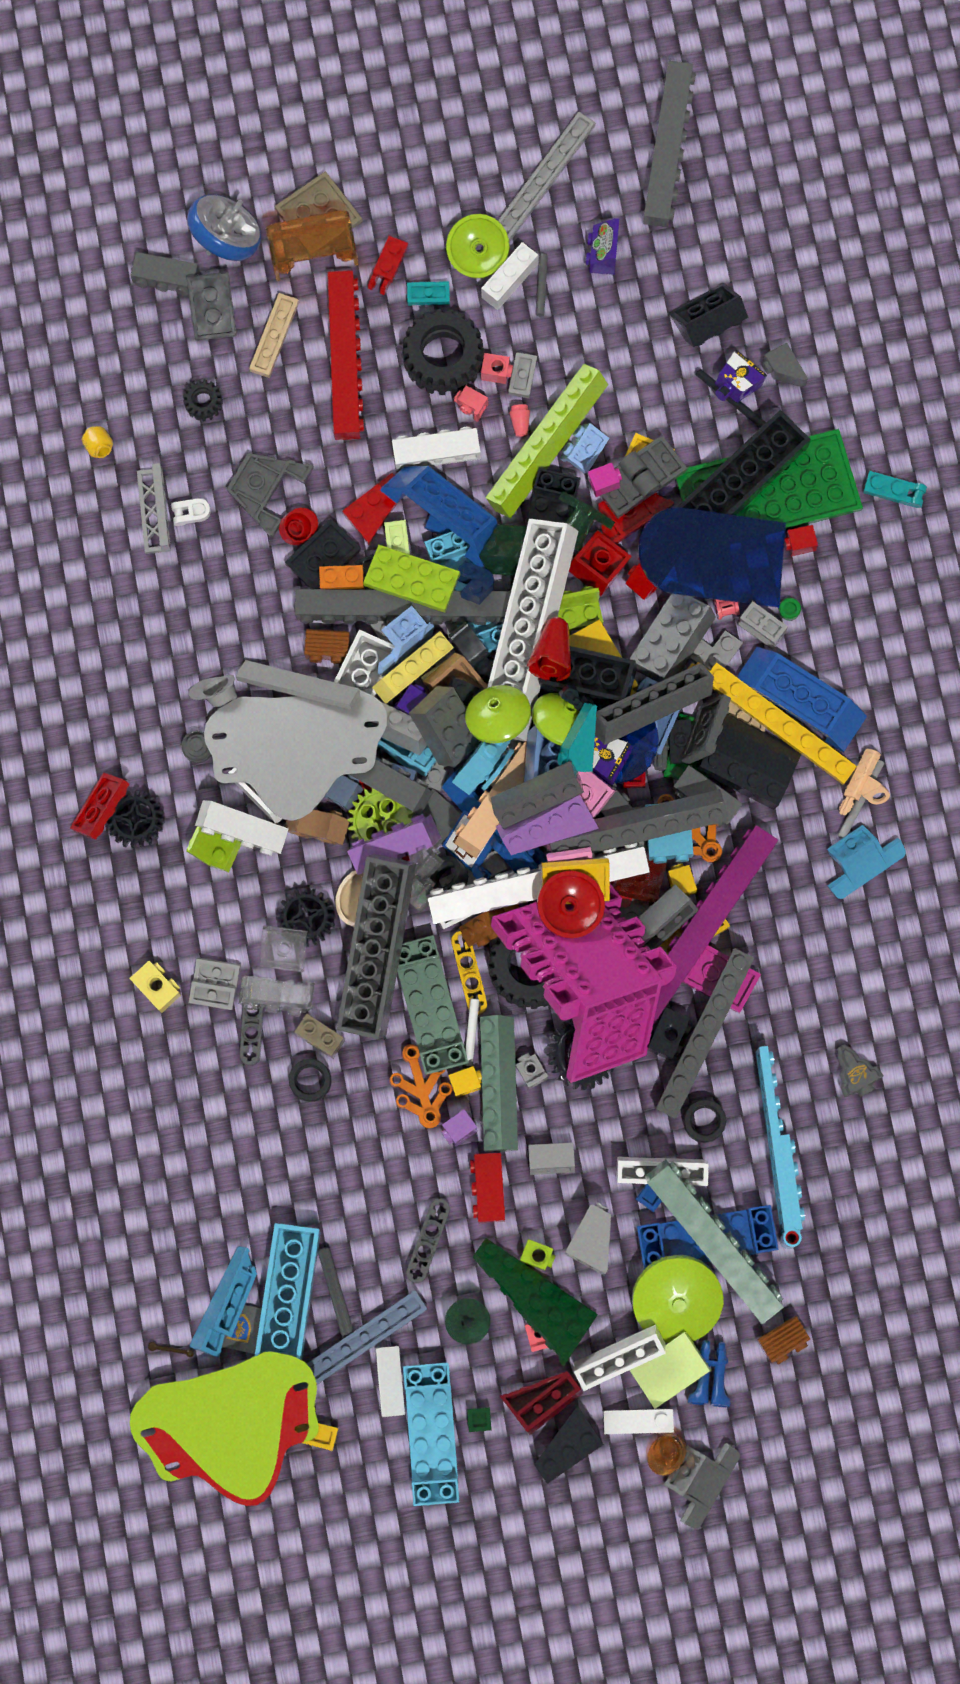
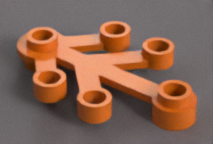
[657,794,722,863]
[389,1044,452,1129]

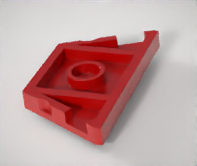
[598,492,674,544]

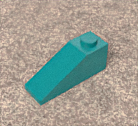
[558,703,597,772]

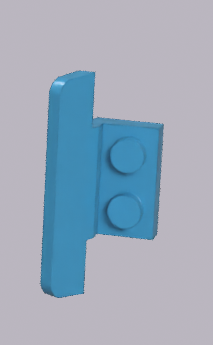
[827,825,906,899]

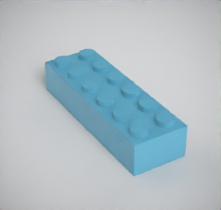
[255,1223,321,1360]

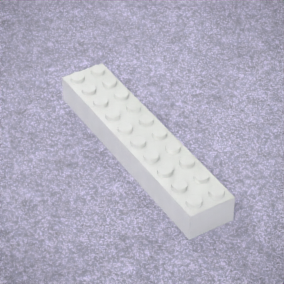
[488,519,578,742]

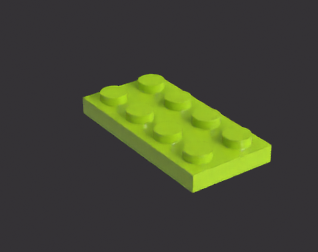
[363,545,460,613]

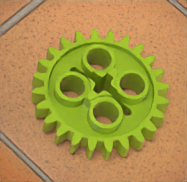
[347,788,416,841]

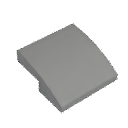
[189,957,241,1010]

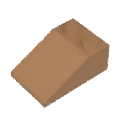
[423,653,488,709]

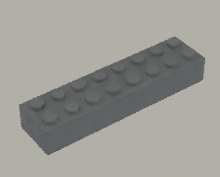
[336,854,416,1040]

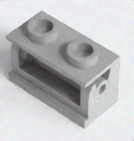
[738,601,788,650]

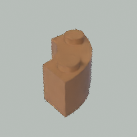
[285,810,349,845]

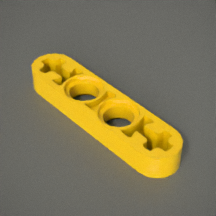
[451,931,487,1015]

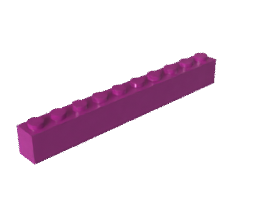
[654,825,778,1024]

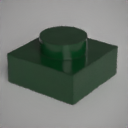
[467,1407,492,1432]

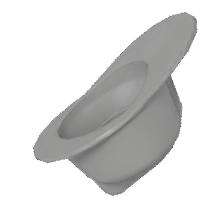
[188,675,237,707]

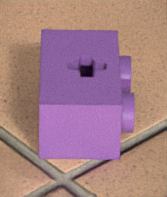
[442,1109,478,1147]

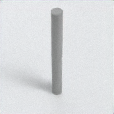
[838,760,884,839]

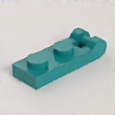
[863,471,927,508]

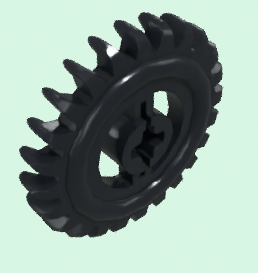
[546,1018,614,1090]

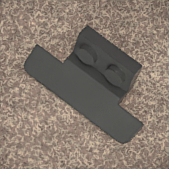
[664,1442,740,1529]

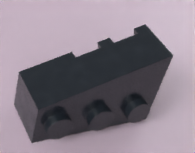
[534,1406,604,1484]

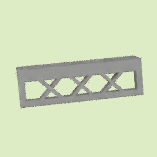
[137,463,171,554]

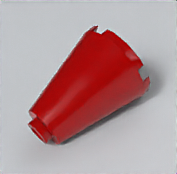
[527,617,571,681]

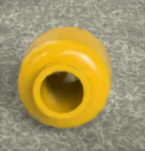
[81,426,113,458]

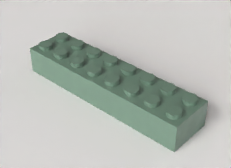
[645,1159,784,1324]

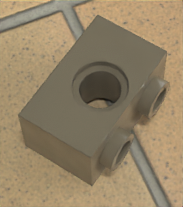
[295,1014,345,1059]

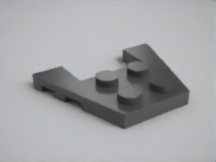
[227,453,314,538]

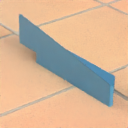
[189,1247,257,1358]

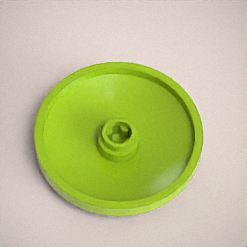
[632,1255,723,1343]

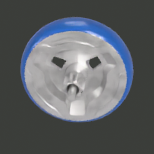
[187,194,261,261]

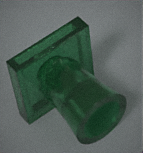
[559,492,615,551]

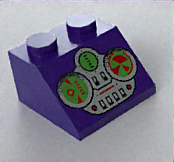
[586,218,619,275]

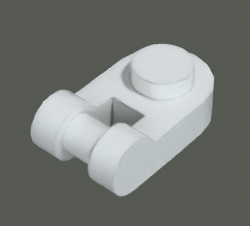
[171,499,211,526]

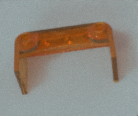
[266,210,359,281]

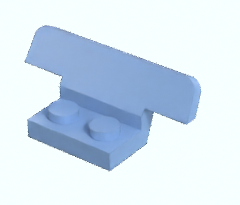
[378,606,434,677]

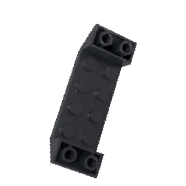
[507,468,581,590]

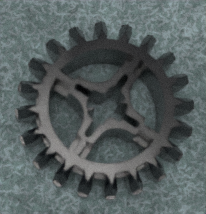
[106,790,165,849]
[276,888,336,948]

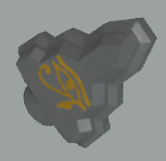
[837,1044,884,1098]

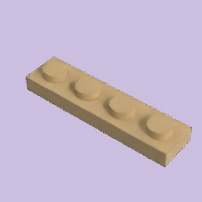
[249,293,299,378]

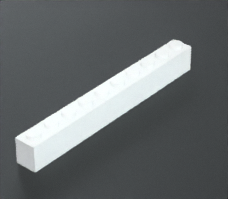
[426,843,650,924]

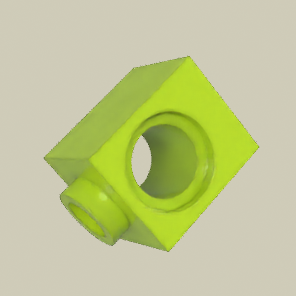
[520,1239,556,1271]

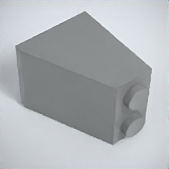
[565,1203,611,1276]

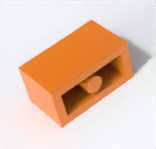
[319,565,365,590]

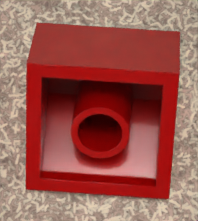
[569,530,632,596]

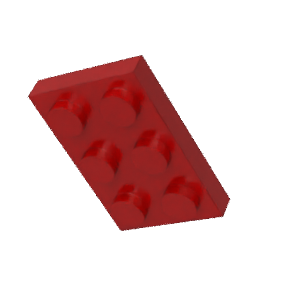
[70,773,130,840]

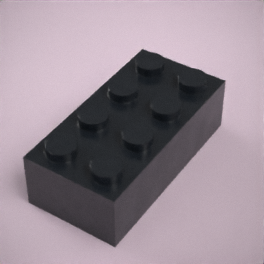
[539,646,637,705]

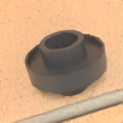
[181,731,212,763]

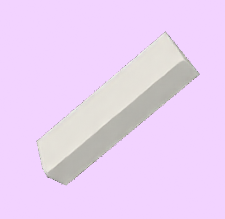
[376,1346,405,1417]

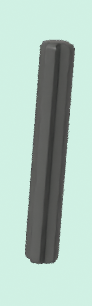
[318,1248,353,1336]

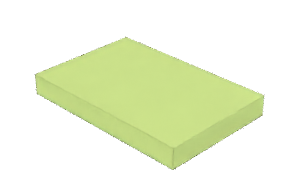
[630,1332,711,1409]

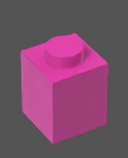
[588,463,622,497]

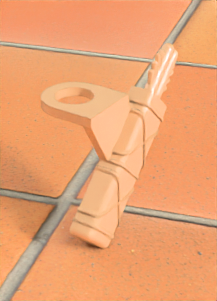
[839,748,890,815]

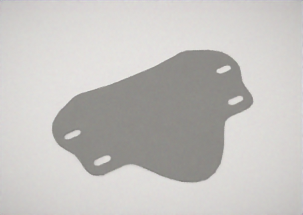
[204,690,387,821]

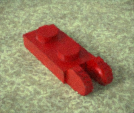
[368,236,408,295]

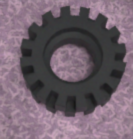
[183,379,223,421]

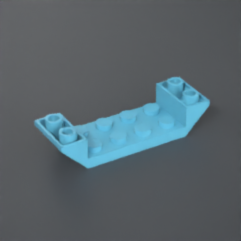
[424,532,503,653]
[403,1363,459,1506]

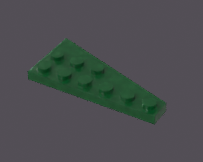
[473,1238,598,1366]

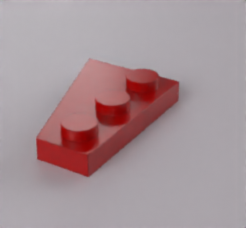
[342,472,397,545]

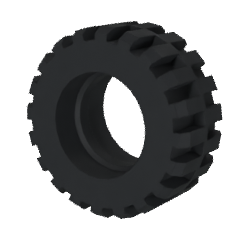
[402,309,484,395]
[489,937,549,1009]

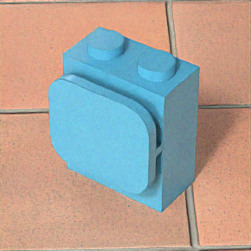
[452,740,514,795]
[645,804,694,864]

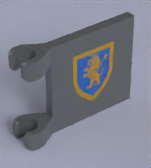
[222,1305,262,1354]

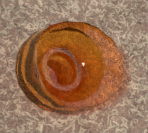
[648,1433,687,1476]

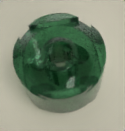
[445,1298,491,1345]

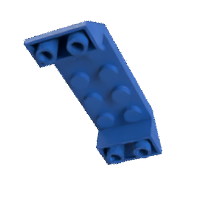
[380,466,505,567]
[737,647,867,753]
[637,1205,779,1269]

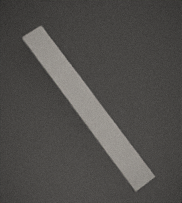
[498,112,596,242]

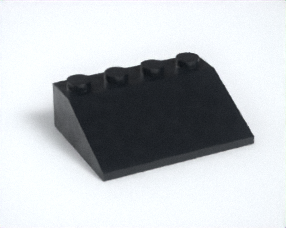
[696,714,801,810]

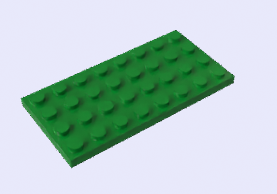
[675,429,863,553]

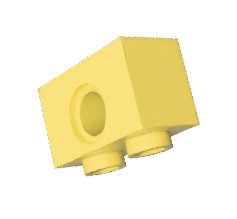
[129,961,181,1013]

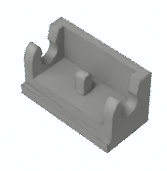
[528,1143,575,1175]

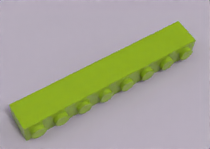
[485,364,608,519]

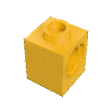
[667,864,697,896]
[448,1066,482,1098]

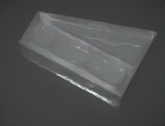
[238,976,315,1016]

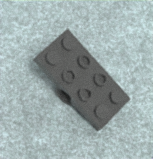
[600,435,688,519]

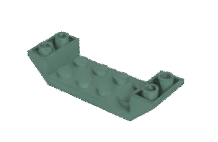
[398,935,468,1075]

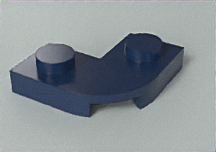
[457,561,494,605]

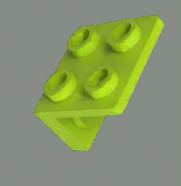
[558,586,603,631]
[186,826,241,873]

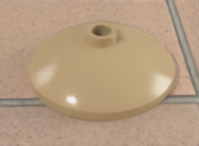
[336,870,363,928]

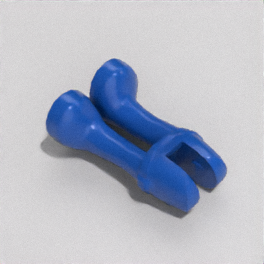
[687,1340,731,1408]

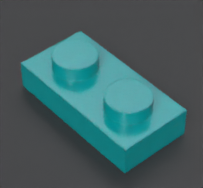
[407,281,450,306]

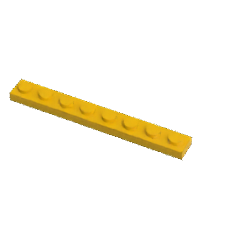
[709,662,857,785]

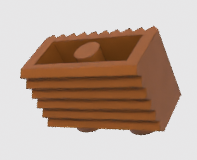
[304,629,350,664]
[756,1316,810,1365]

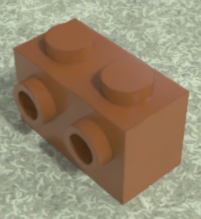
[459,908,505,948]

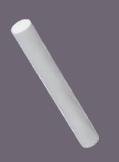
[465,998,479,1066]

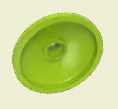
[446,214,510,278]
[465,685,531,743]
[532,693,580,746]

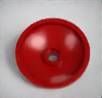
[537,871,605,939]

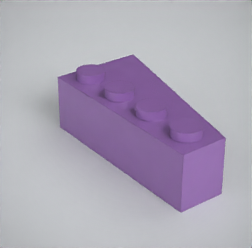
[496,795,599,855]
[347,813,441,875]

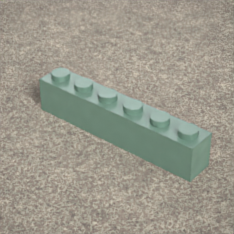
[480,1015,518,1152]

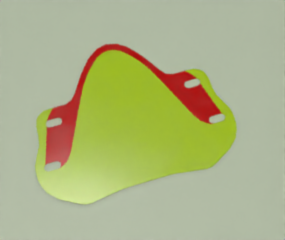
[130,1351,319,1506]

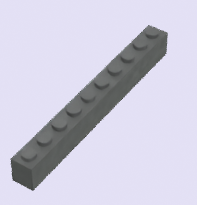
[295,589,511,625]

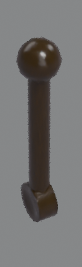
[148,1342,194,1357]

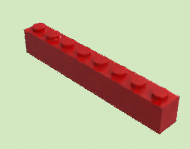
[328,271,364,440]

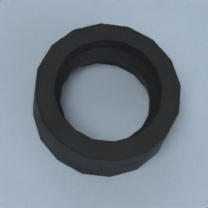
[425,856,469,891]
[289,1059,332,1102]
[683,1099,727,1143]

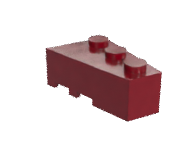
[500,1372,583,1435]

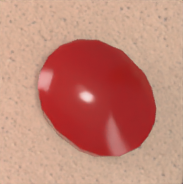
[279,508,318,545]

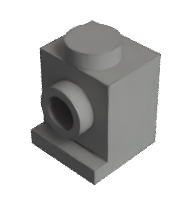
[516,1053,548,1090]

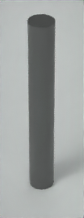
[536,254,548,317]

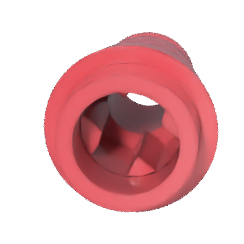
[509,404,530,437]

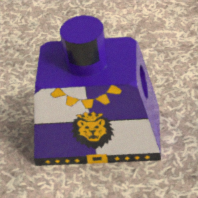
[715,350,767,402]
[593,736,633,785]

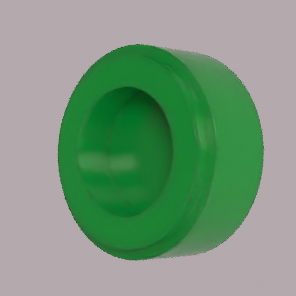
[779,598,801,621]

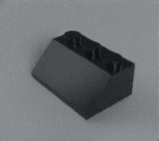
[669,283,749,347]

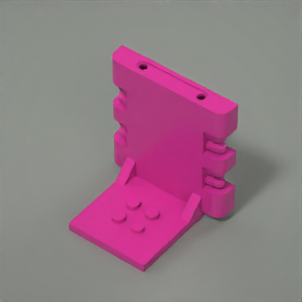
[491,884,677,1083]

